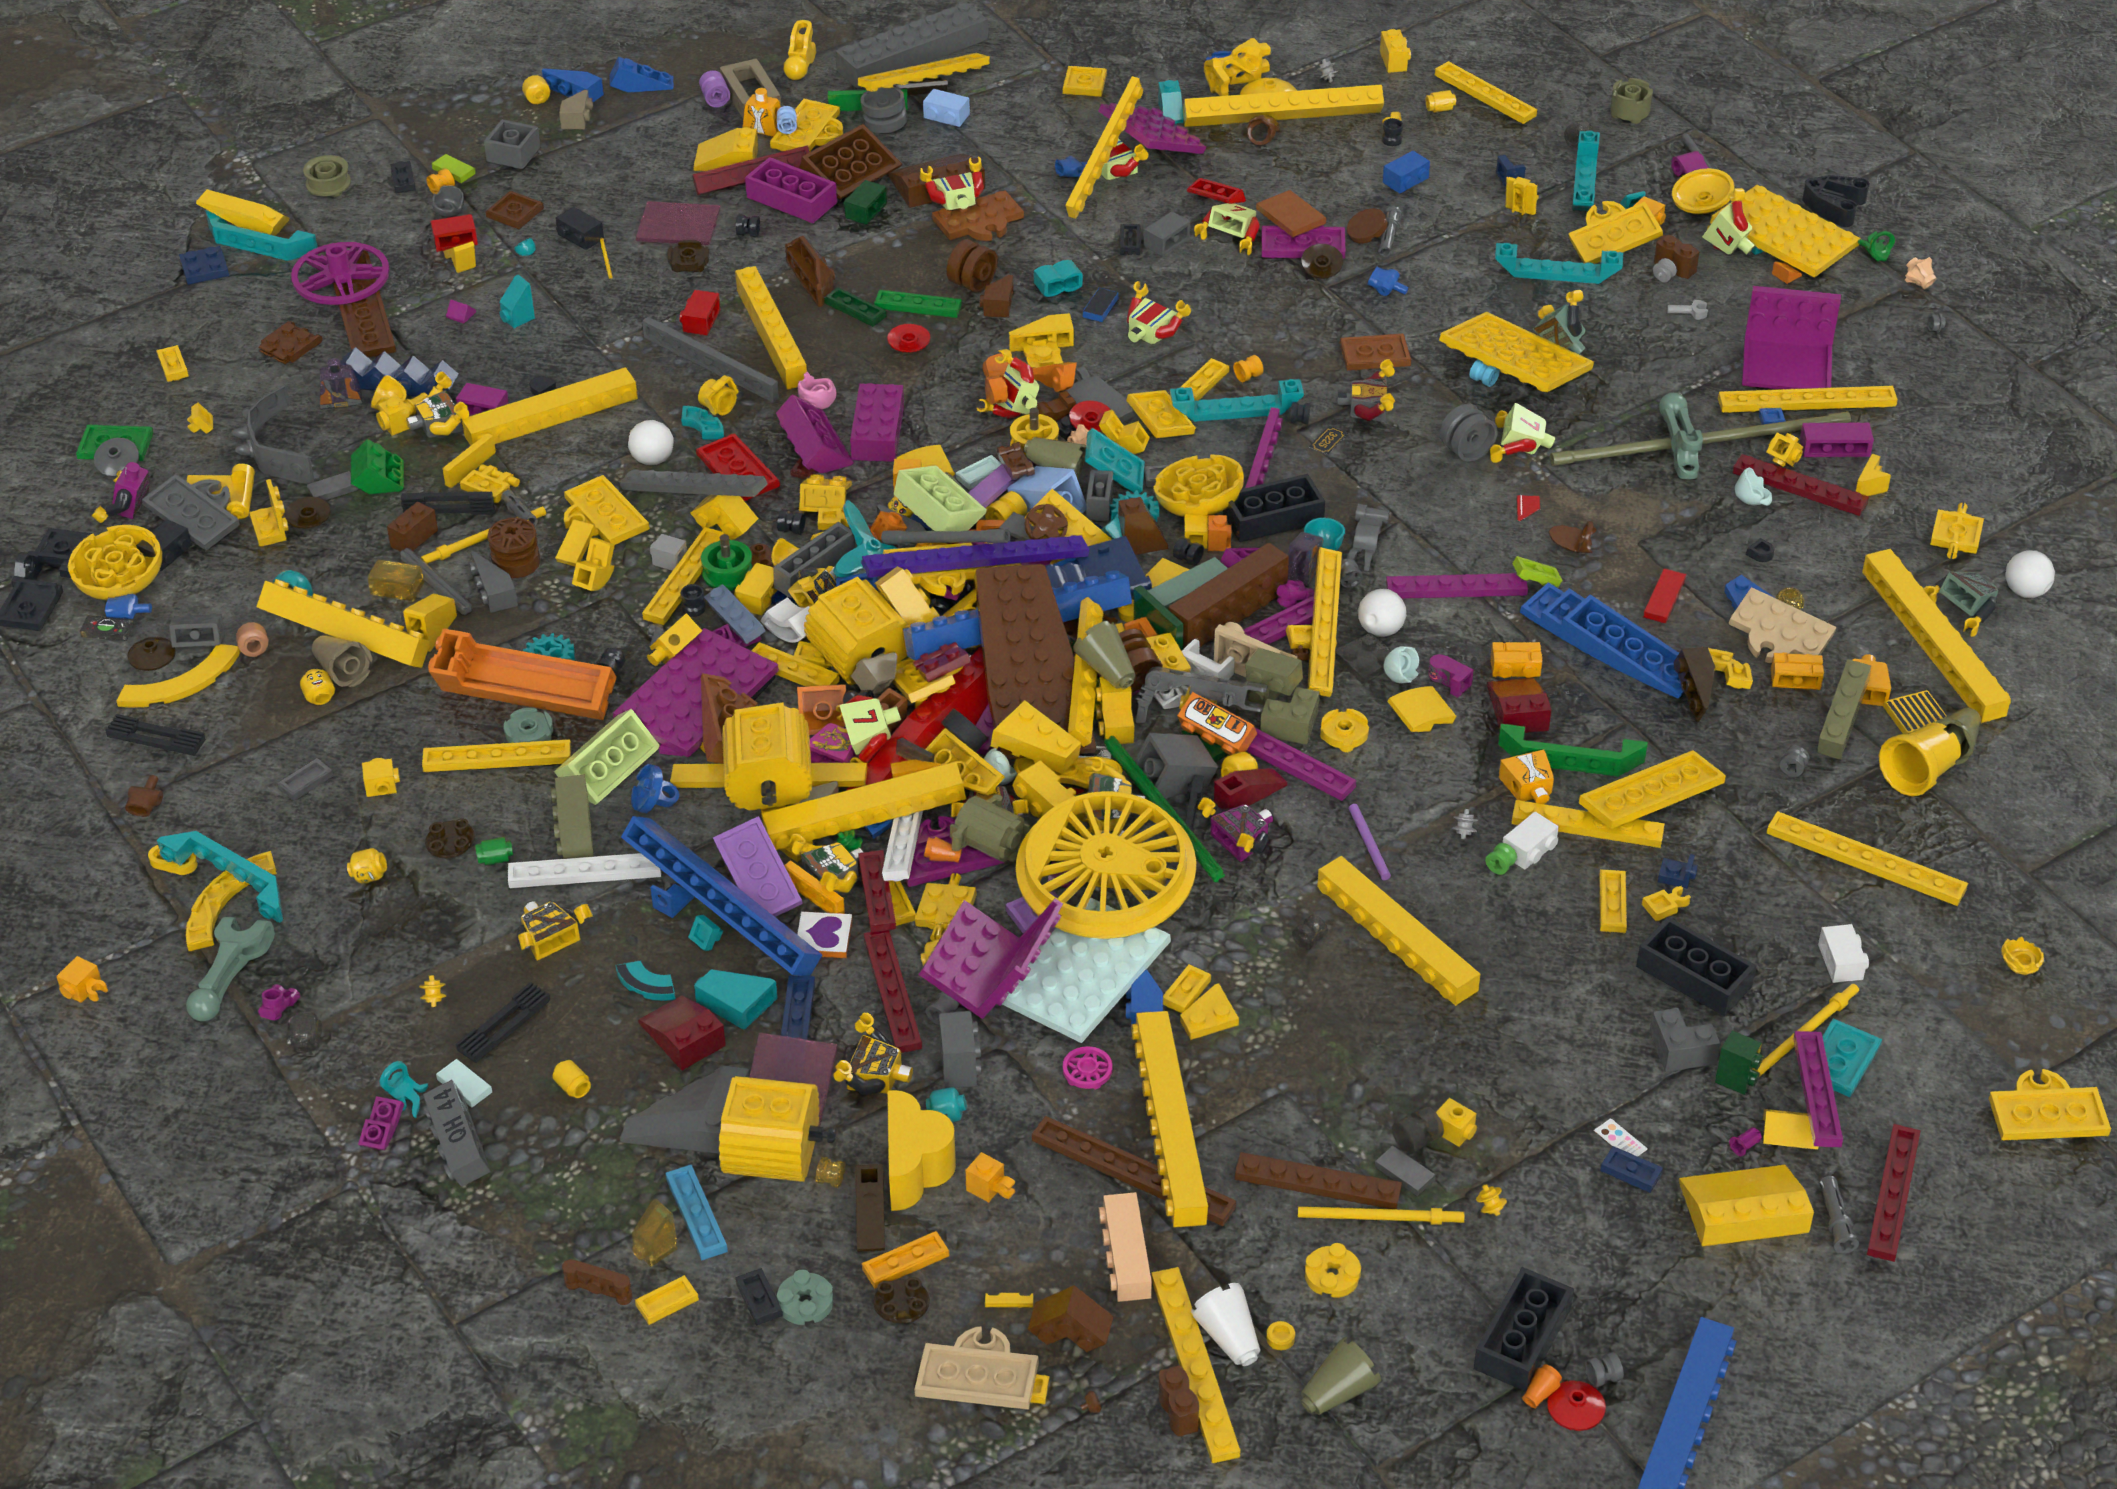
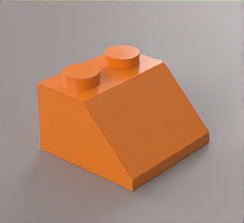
[797,685,846,735]

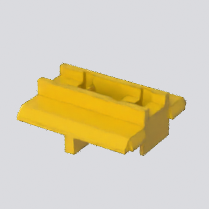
[1505,177,1539,215]
[1023,339,1063,368]

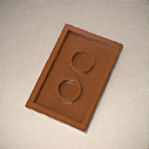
[1256,190,1326,237]
[1340,333,1411,371]

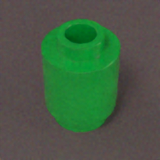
[475,837,513,865]

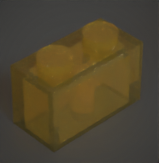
[367,559,424,602]

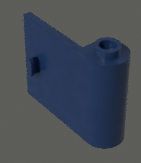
[1076,536,1152,600]

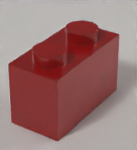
[431,214,478,252]
[679,290,721,335]

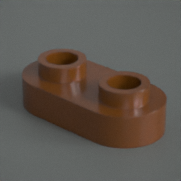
[749,543,775,567]

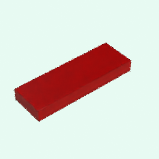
[1643,568,1686,623]

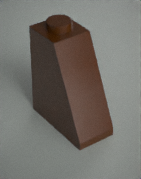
[1118,497,1168,555]

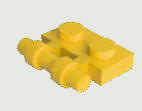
[460,464,520,504]

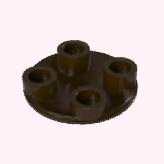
[425,818,475,858]
[873,1277,930,1323]

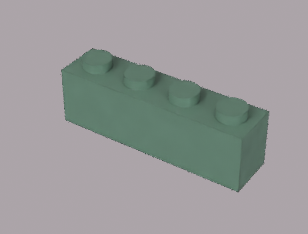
[1147,557,1228,609]

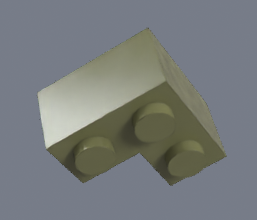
[1245,648,1303,705]
[1260,687,1320,745]

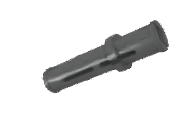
[501,490,538,527]

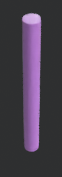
[1348,804,1391,880]

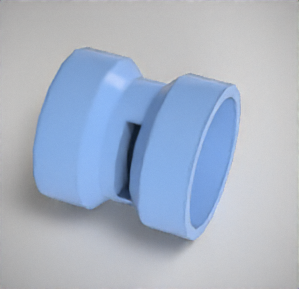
[777,106,797,134]

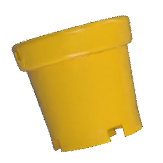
[1879,722,1961,797]

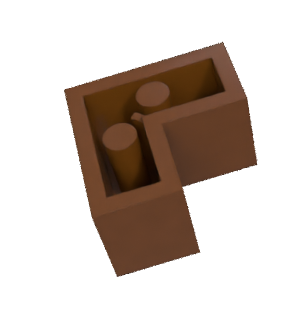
[1027,1285,1114,1352]

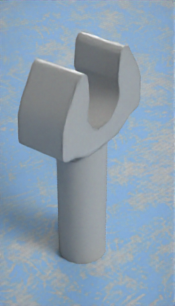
[1667,300,1708,320]

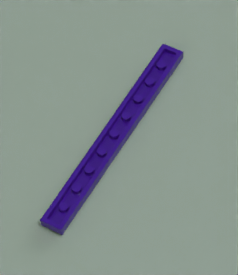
[861,535,1089,578]

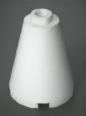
[1191,1283,1260,1366]

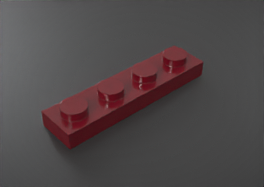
[858,850,896,932]

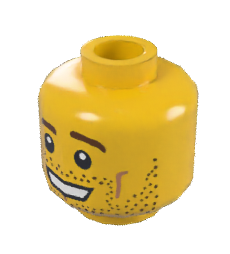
[347,848,387,884]

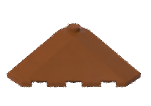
[701,673,758,764]

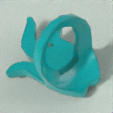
[379,1061,428,1118]

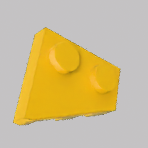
[1180,983,1239,1040]

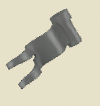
[1348,503,1390,572]

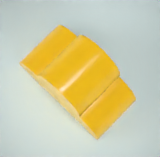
[888,1090,956,1211]

